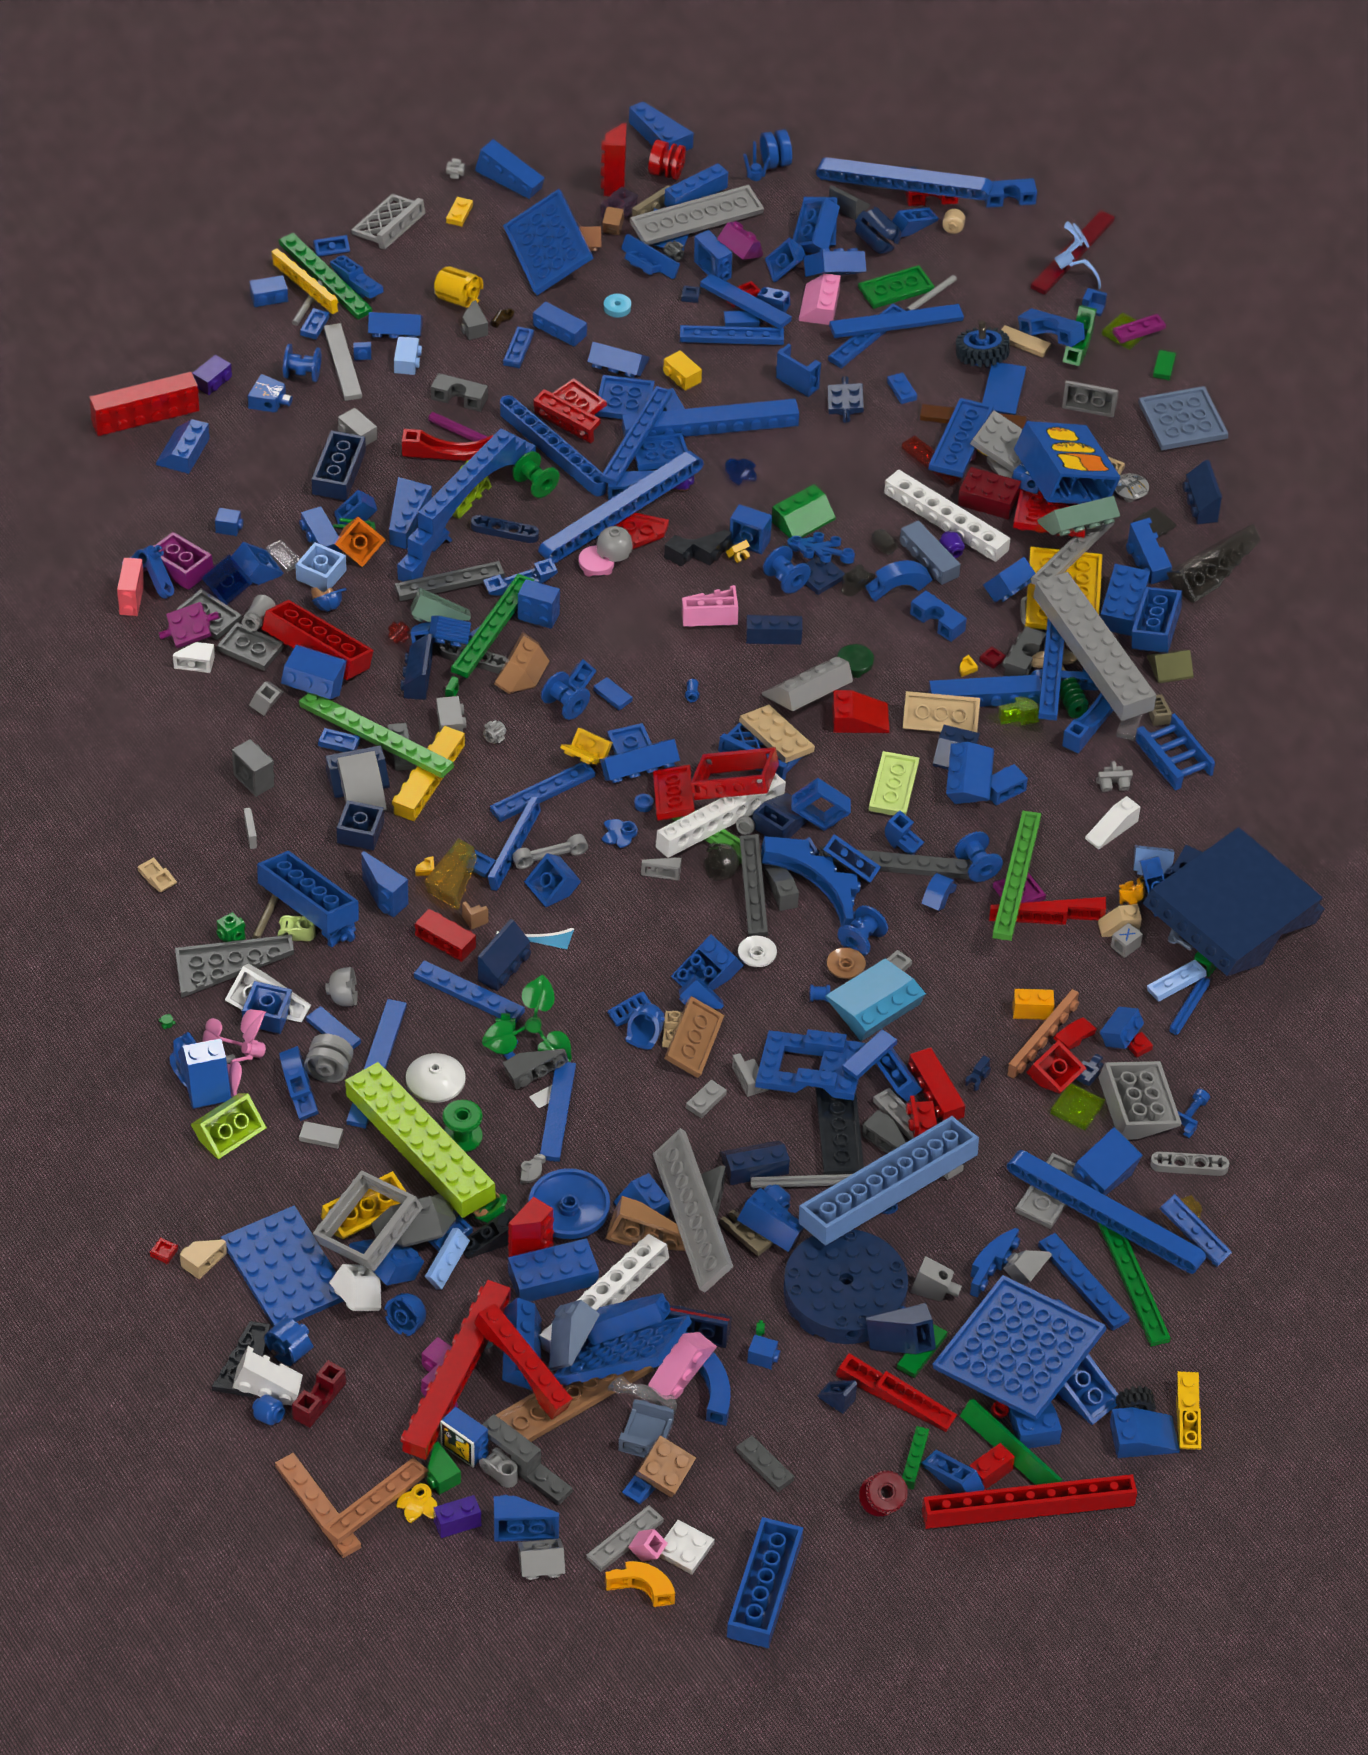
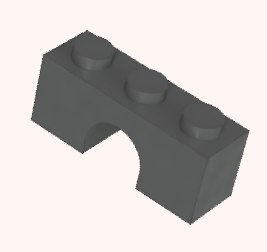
[431,373,488,412]
[1003,626,1046,676]

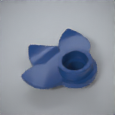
[602,819,638,848]

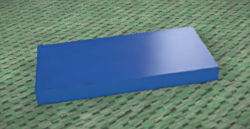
[982,362,1026,415]

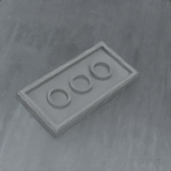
[1015,1153,1076,1229]

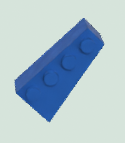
[629,102,694,151]
[475,139,545,199]
[389,477,432,549]

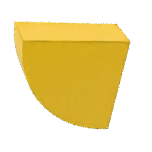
[959,655,978,677]
[415,856,435,876]

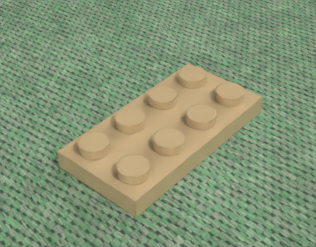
[903,691,980,732]
[739,705,815,763]

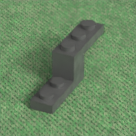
[482,1414,573,1506]

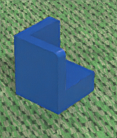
[1082,288,1107,316]

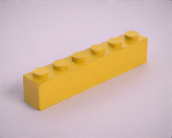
[392,726,465,821]

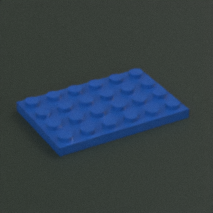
[503,189,594,295]
[221,1205,344,1327]
[554,1315,692,1386]

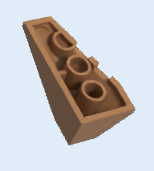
[605,1196,686,1251]

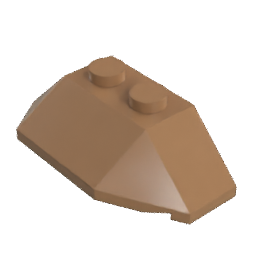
[494,632,549,694]

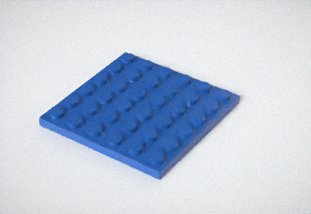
[932,1275,1106,1421]

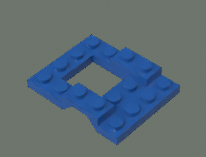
[755,1029,866,1100]

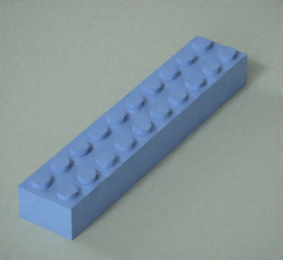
[799,1116,979,1246]

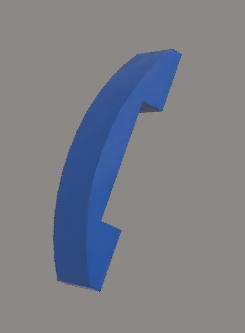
[483,558,558,595]

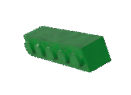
[902,1426,929,1490]

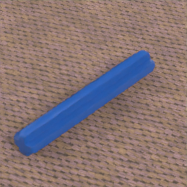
[1169,977,1210,1035]

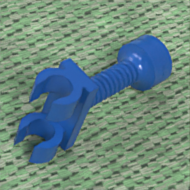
[1172,1089,1210,1138]

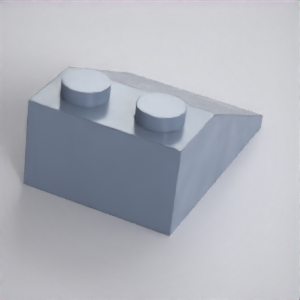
[549,1300,600,1371]

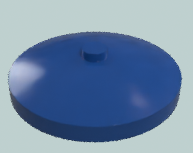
[529,1168,610,1239]

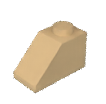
[1098,904,1142,937]
[180,1240,227,1279]

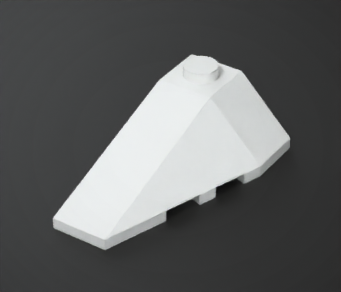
[225,964,311,1022]

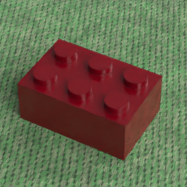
[958,467,1021,520]

